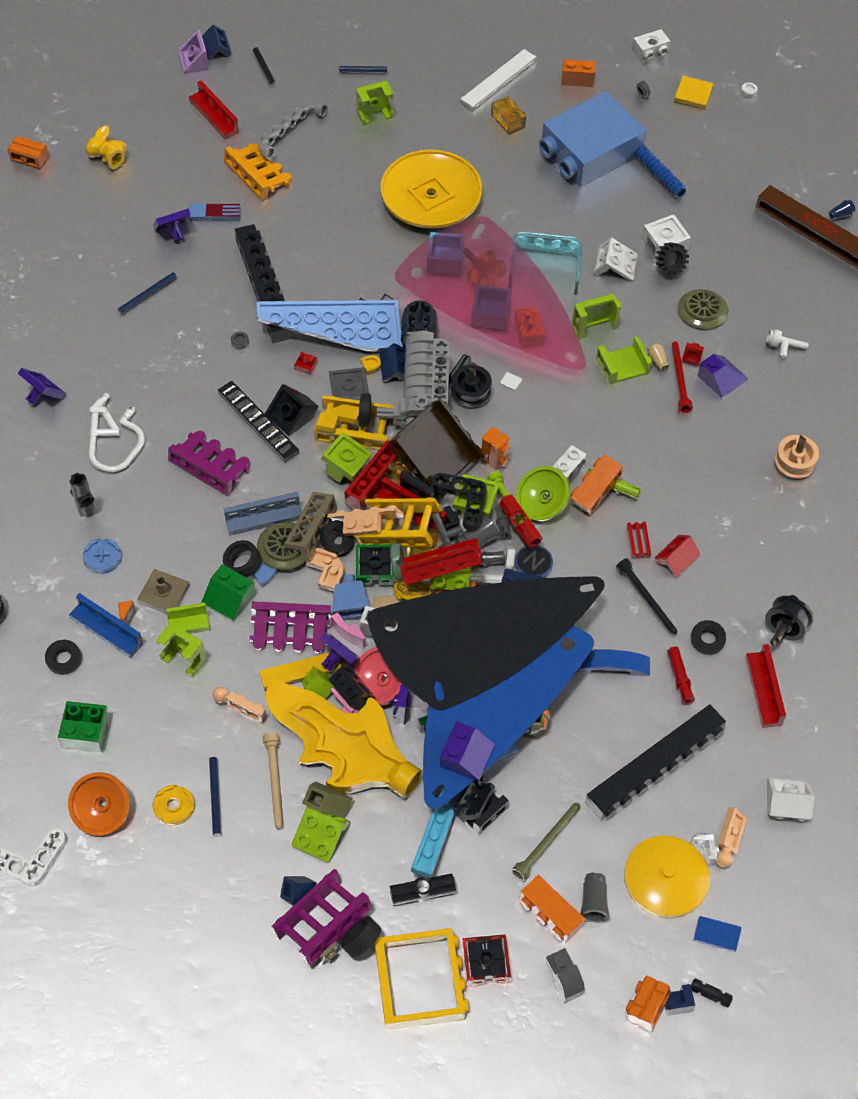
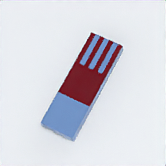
[189,204,240,221]

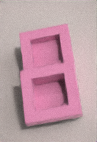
[331,612,366,649]

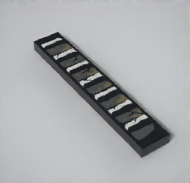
[217,381,299,462]

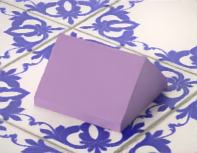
[178,30,209,74]

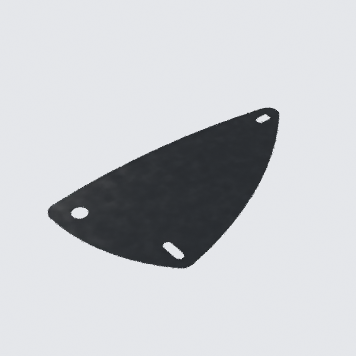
[367,576,605,710]

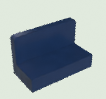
[202,25,232,59]
[380,343,405,383]

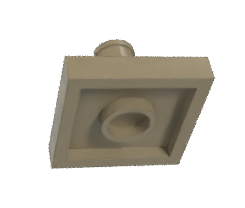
[137,569,190,614]

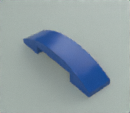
[576,649,650,676]

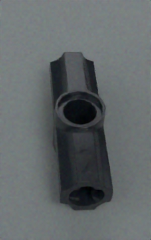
[69,473,95,518]
[389,873,456,905]

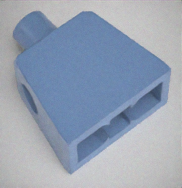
[332,574,370,620]

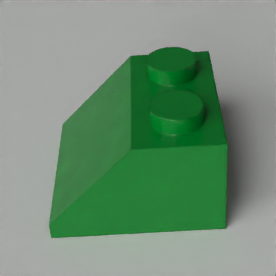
[201,564,256,622]

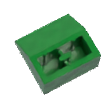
[58,701,107,753]

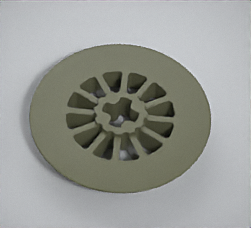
[678,289,729,329]
[257,522,306,570]

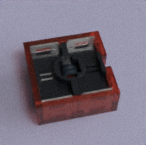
[462,934,511,986]

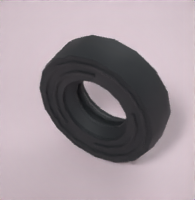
[359,393,371,427]
[320,520,353,555]
[691,620,726,655]
[45,639,81,675]

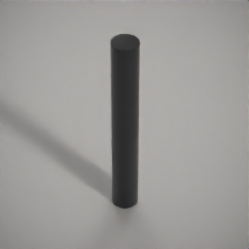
[253,47,275,84]

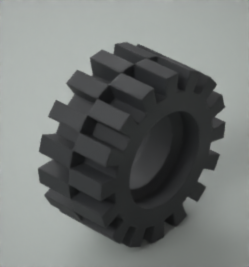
[655,242,689,275]

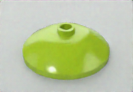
[516,466,570,521]

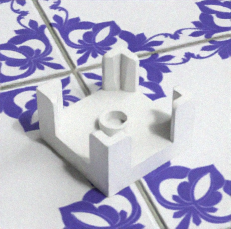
[642,214,691,261]

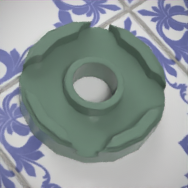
[392,543,404,582]

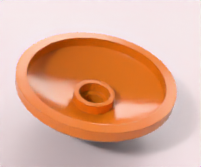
[68,772,130,836]

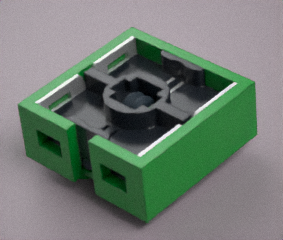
[356,544,395,586]

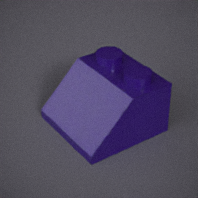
[440,721,495,782]

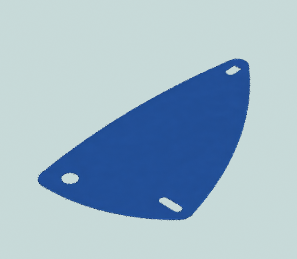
[423,626,594,809]

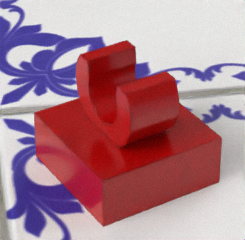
[682,342,704,365]
[294,352,318,375]

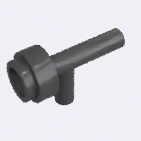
[431,512,463,548]

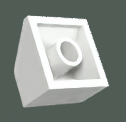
[767,777,815,821]

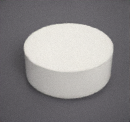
[741,83,758,98]

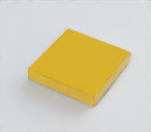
[674,76,714,109]

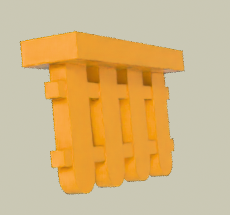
[224,143,292,201]

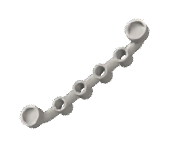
[258,102,328,160]

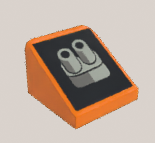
[118,600,135,624]

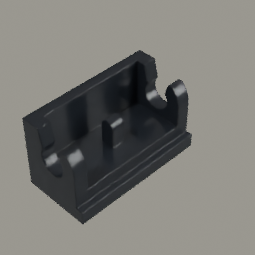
[450,776,495,821]

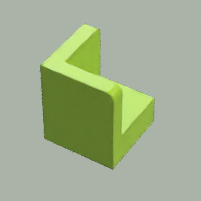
[302,666,335,699]

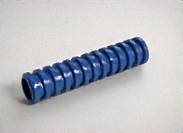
[636,146,687,198]

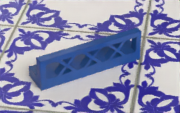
[69,593,143,658]

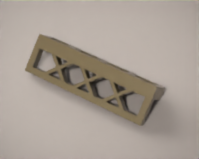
[285,492,337,561]

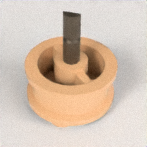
[775,435,819,479]

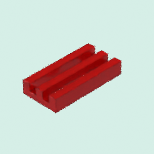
[626,521,651,558]

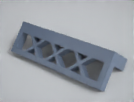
[223,492,302,536]

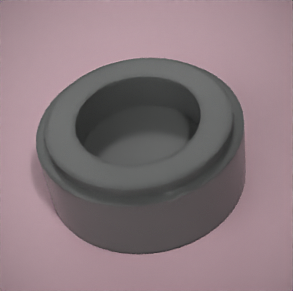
[636,81,651,98]
[231,332,249,350]

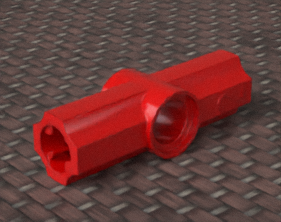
[499,494,543,548]

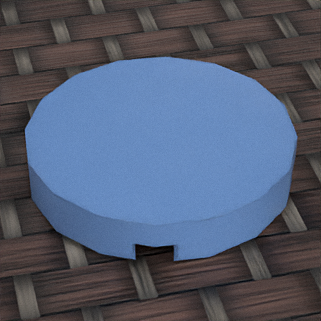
[83,538,122,574]

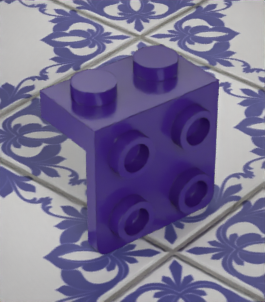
[393,684,429,725]

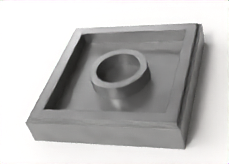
[329,367,369,401]

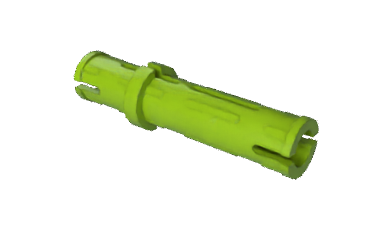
[586,468,641,499]

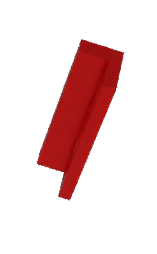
[189,80,239,140]
[374,476,447,538]
[745,644,786,728]

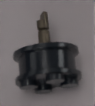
[451,362,492,408]
[765,595,814,646]

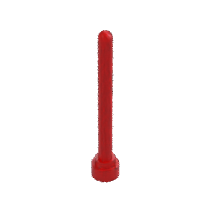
[672,341,693,413]

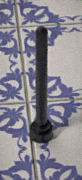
[616,558,677,635]

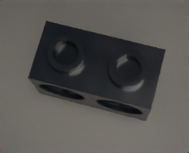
[329,665,376,711]

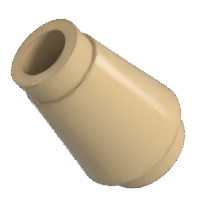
[647,343,669,371]

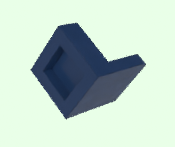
[280,876,317,904]
[664,984,696,1016]

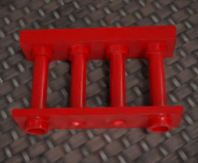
[400,537,482,585]

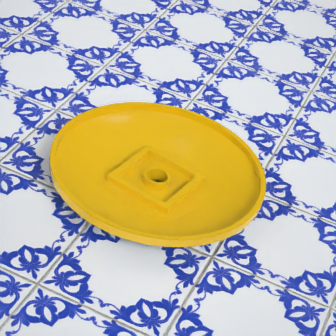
[381,150,482,228]

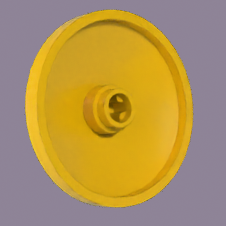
[624,835,710,919]

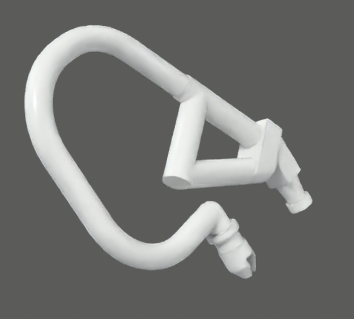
[88,393,145,473]

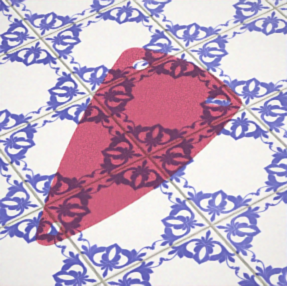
[395,216,586,370]

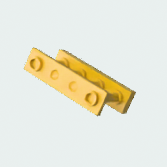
[314,395,394,451]
[355,497,442,548]

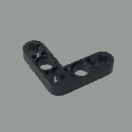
[432,473,487,531]

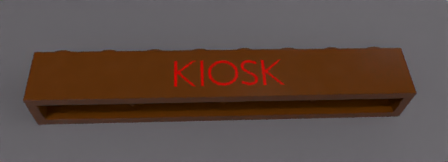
[755,185,858,269]

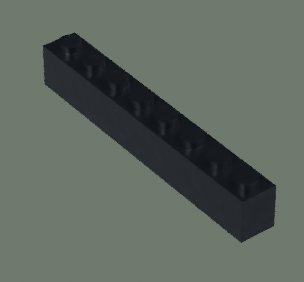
[584,704,726,821]

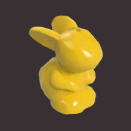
[85,125,126,170]

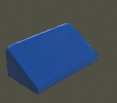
[693,916,742,952]

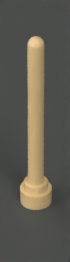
[262,733,283,829]

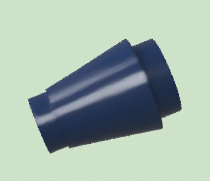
[829,200,855,220]

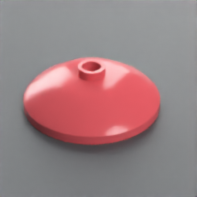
[354,647,404,706]

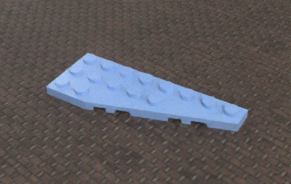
[256,300,403,351]

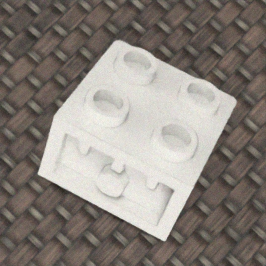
[594,237,638,281]

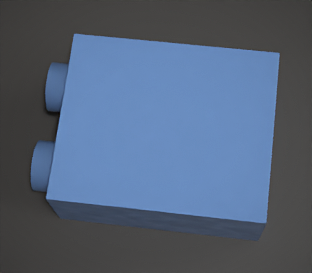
[539,91,647,187]

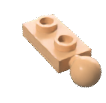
[212,687,266,724]
[716,807,747,867]

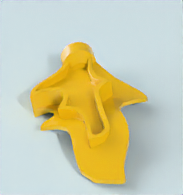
[265,678,423,798]

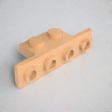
[327,505,404,536]

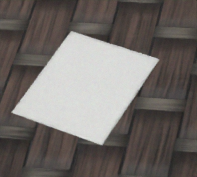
[500,372,523,390]

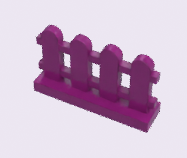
[168,431,250,496]
[249,601,331,654]

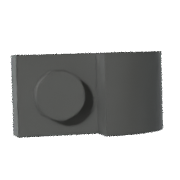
[545,948,585,1004]

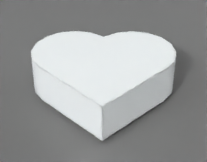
[504,546,515,570]

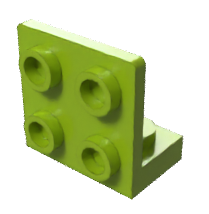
[291,806,350,862]

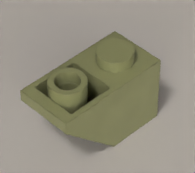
[302,781,353,818]

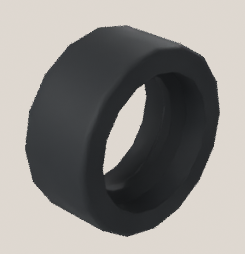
[223,540,261,578]
[340,916,382,958]

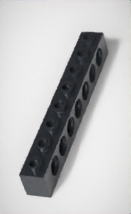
[234,224,293,344]

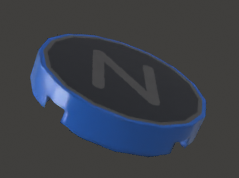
[515,545,553,577]

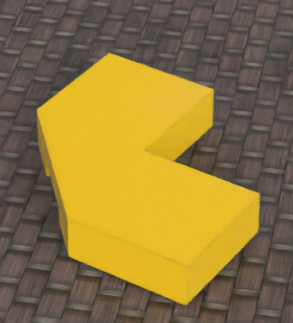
[316,404,359,433]

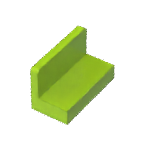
[166,603,210,634]

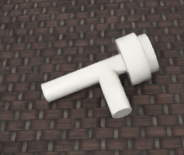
[766,329,809,358]

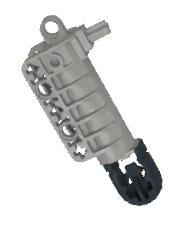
[377,300,450,428]

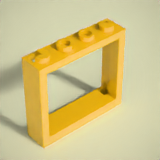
[374,928,469,1030]

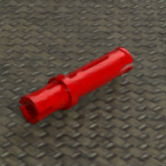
[667,646,695,704]

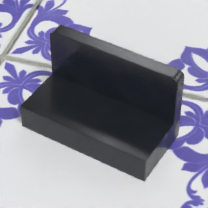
[463,792,509,835]

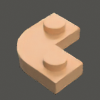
[306,548,344,592]

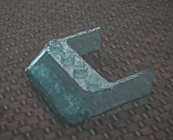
[508,232,582,295]

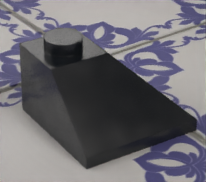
[264,384,319,436]

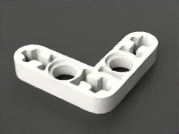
[0,829,66,887]

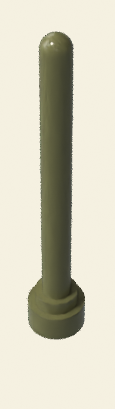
[511,802,580,881]

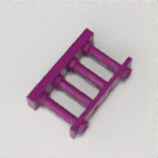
[271,868,373,967]

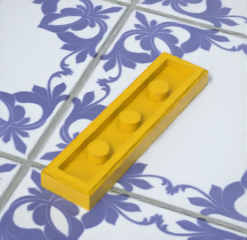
[259,652,341,691]

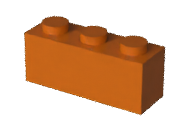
[571,454,624,516]
[519,874,585,943]

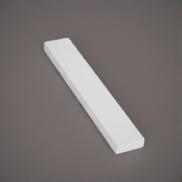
[460,49,536,111]

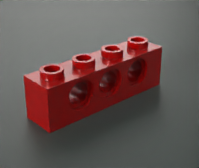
[344,440,402,510]

